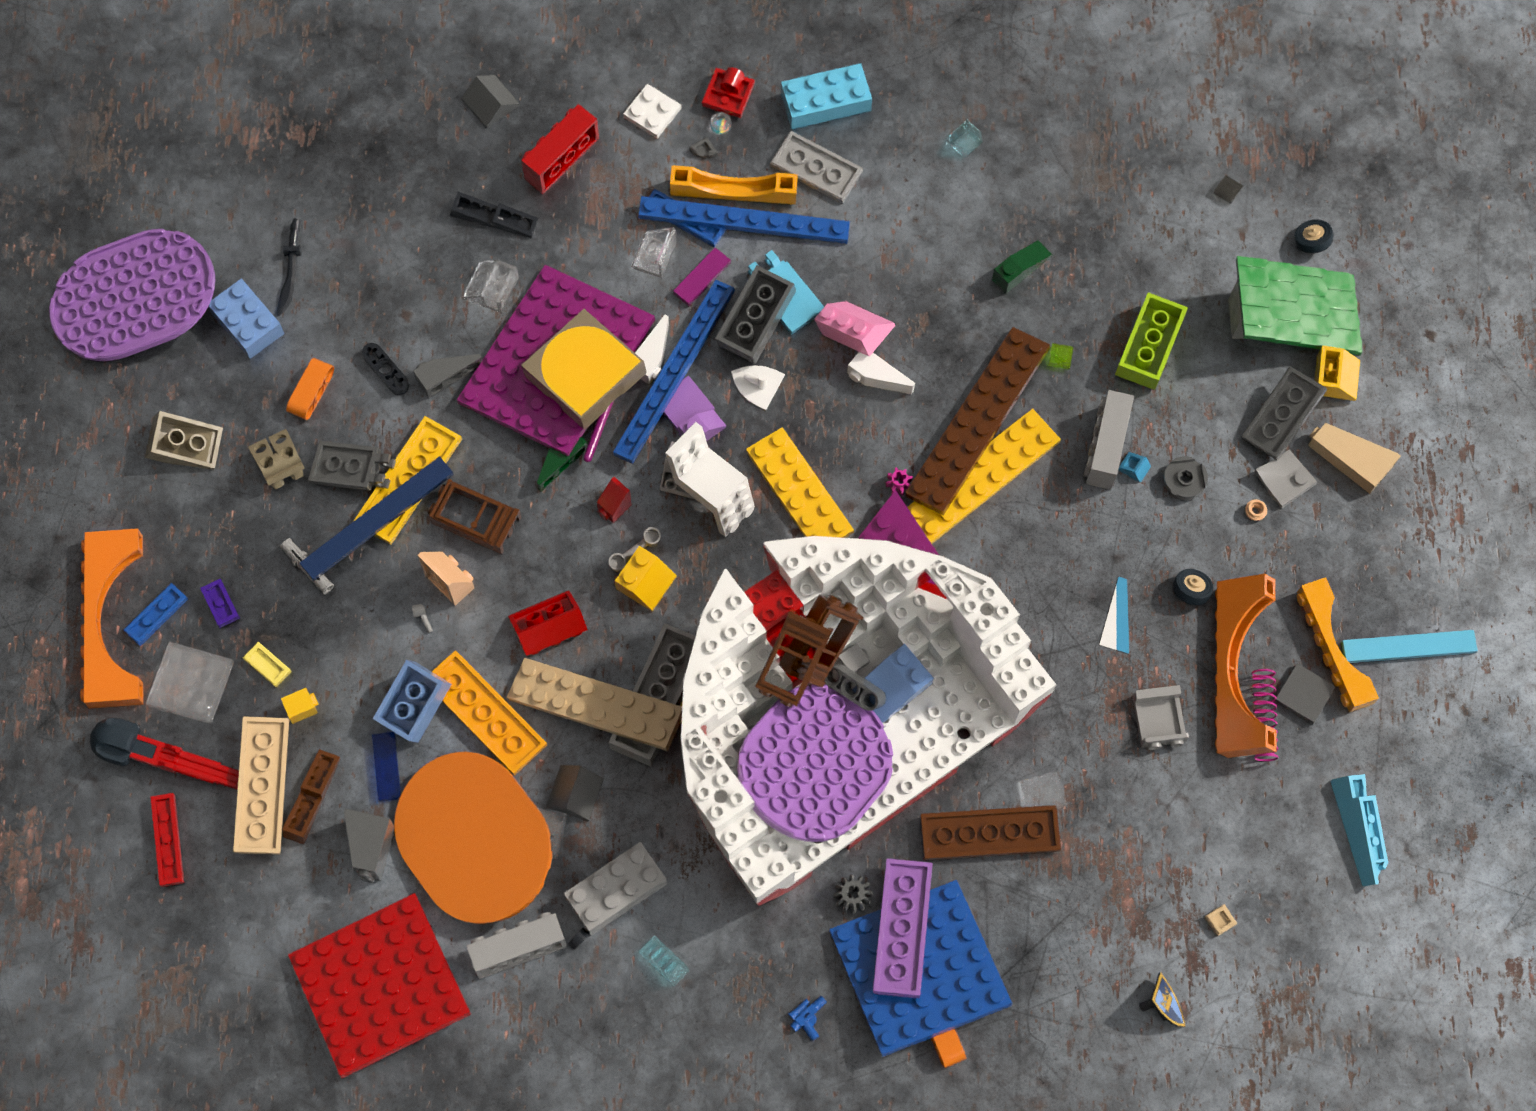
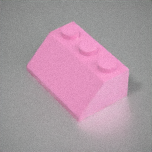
[814,301,895,357]

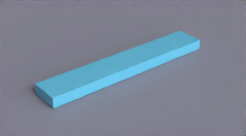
[1341,630,1478,663]

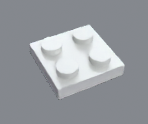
[623,84,681,139]

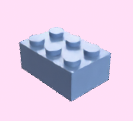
[208,278,284,359]
[373,660,452,743]

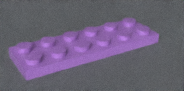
[873,859,932,998]

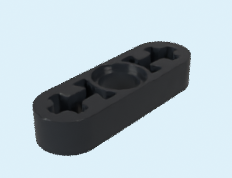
[362,343,409,395]

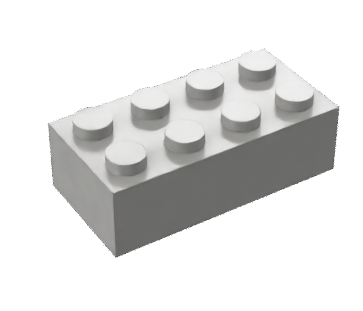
[1083,390,1134,490]
[564,841,667,936]
[466,912,567,979]

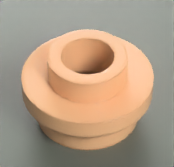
[1245,499,1267,521]

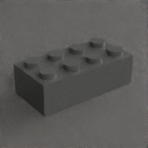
[715,265,796,364]

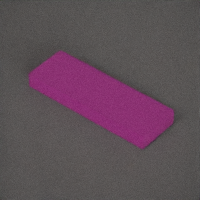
[673,247,731,306]

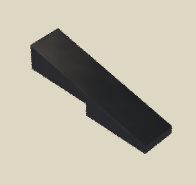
[449,191,538,238]

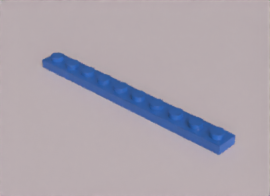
[639,196,850,244]
[613,280,735,464]

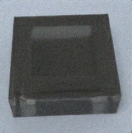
[1214,175,1243,204]

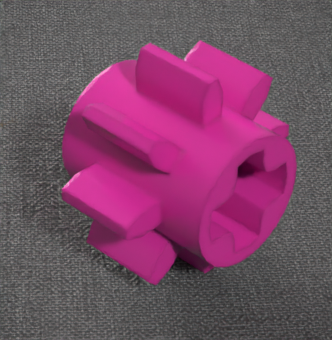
[886,467,913,496]

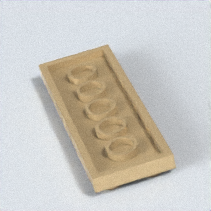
[233,716,289,855]

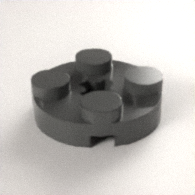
[1163,456,1208,500]

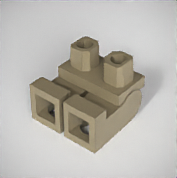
[248,429,305,489]

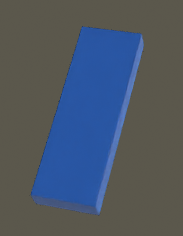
[123,583,188,646]

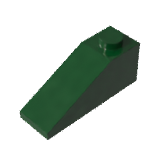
[992,240,1053,294]
[537,437,588,492]

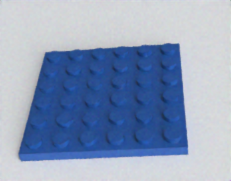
[829,880,1012,1057]

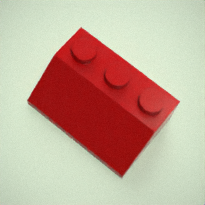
[508,590,588,656]

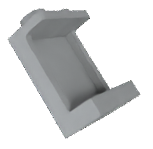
[1132,685,1189,750]

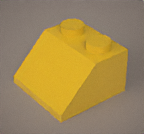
[615,546,677,612]

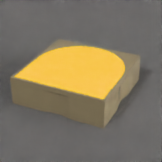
[521,309,647,430]

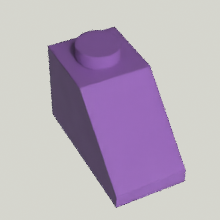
[678,410,726,441]

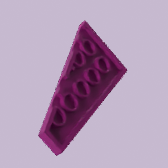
[857,490,939,584]

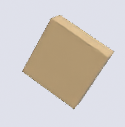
[1204,904,1237,937]

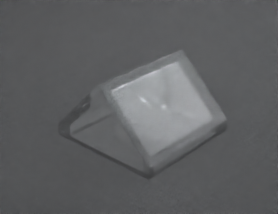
[631,227,677,279]

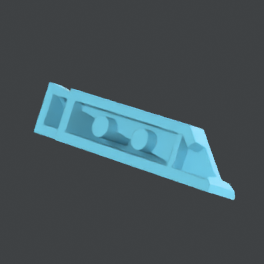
[1331,774,1388,886]

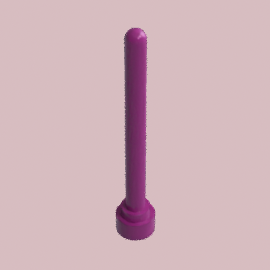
[583,401,614,462]

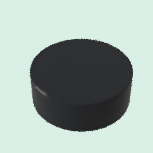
[567,928,589,950]

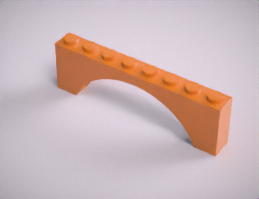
[80,529,143,709]
[1215,573,1277,758]

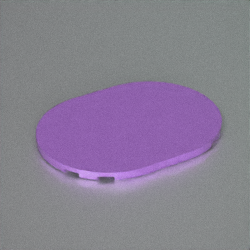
[49,229,215,361]
[737,684,893,842]

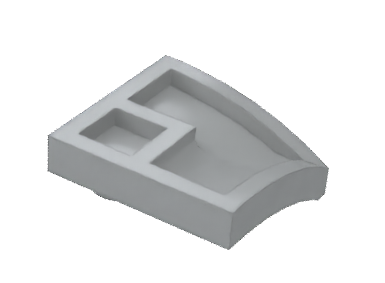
[1255,450,1317,509]

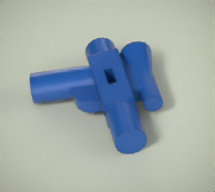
[788,996,827,1041]

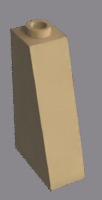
[1308,423,1401,494]

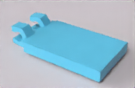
[748,250,824,335]

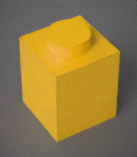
[281,688,319,724]

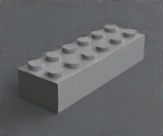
[609,623,696,766]

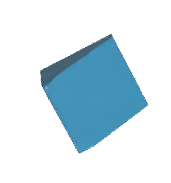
[1118,452,1151,482]

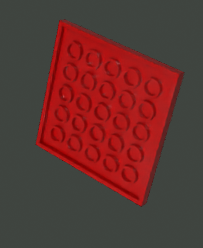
[288,893,471,1078]

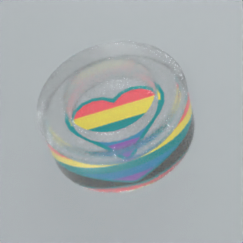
[710,112,731,134]

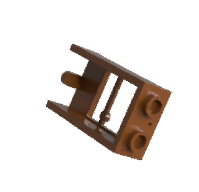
[428,479,521,555]
[778,594,864,688]
[755,609,834,707]

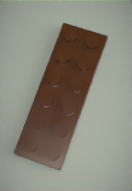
[920,805,1061,860]

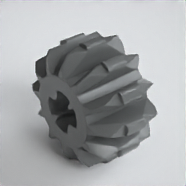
[833,874,872,914]

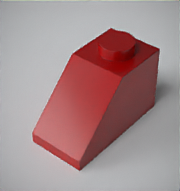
[597,477,632,523]

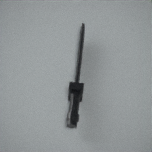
[276,218,302,316]

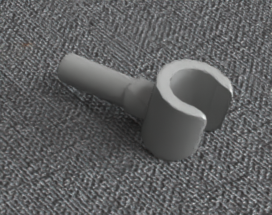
[412,604,433,633]

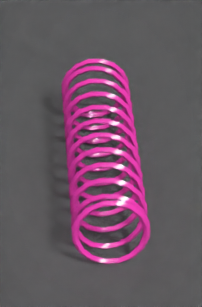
[1251,669,1279,761]

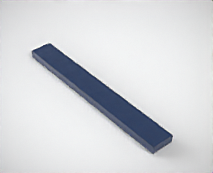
[300,456,454,581]

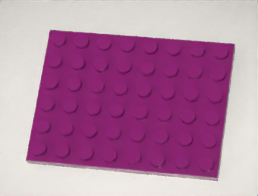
[457,265,655,456]

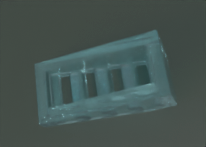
[639,935,689,986]

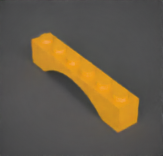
[670,165,798,205]
[1297,577,1379,713]

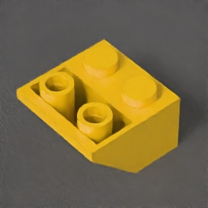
[1314,345,1360,401]

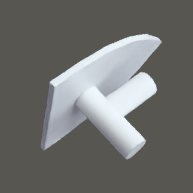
[731,366,785,410]

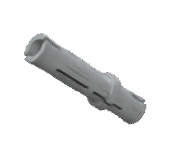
[280,538,334,595]

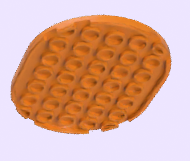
[394,752,552,924]

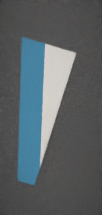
[1099,577,1129,654]

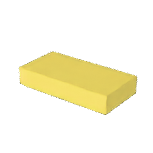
[243,642,292,688]

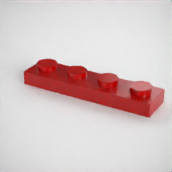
[150,793,184,887]

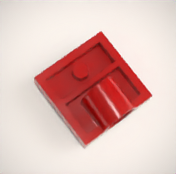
[702,67,755,118]

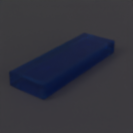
[372,732,401,802]

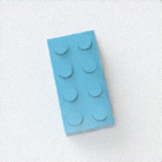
[781,63,872,130]

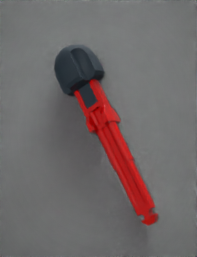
[90,718,239,790]

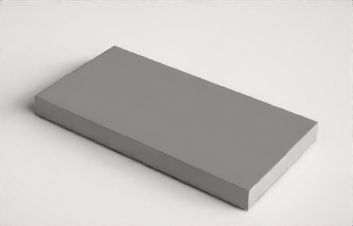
[770,131,863,204]

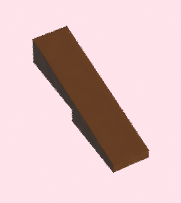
[282,749,340,845]

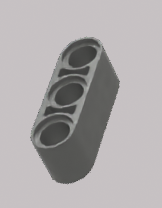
[824,664,886,711]

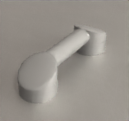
[608,527,661,572]

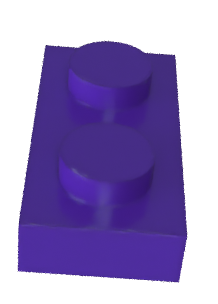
[200,579,240,628]

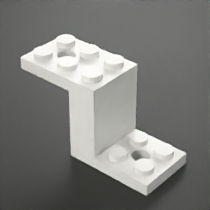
[666,422,755,537]

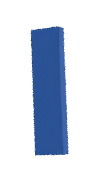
[649,189,726,248]

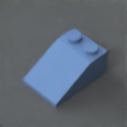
[852,644,934,723]

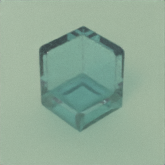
[949,120,983,157]

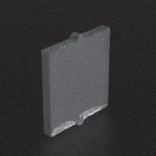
[1019,771,1068,810]

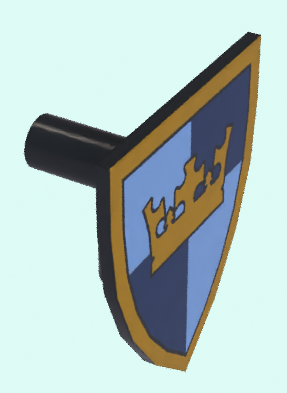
[1139,972,1186,1027]

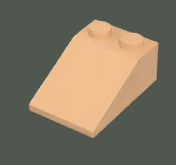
[418,552,474,606]

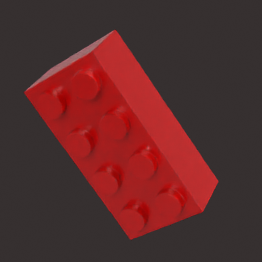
[521,104,599,194]

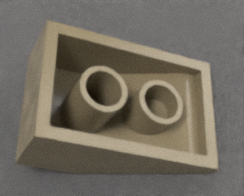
[145,411,223,469]

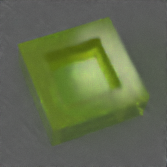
[1048,343,1073,369]

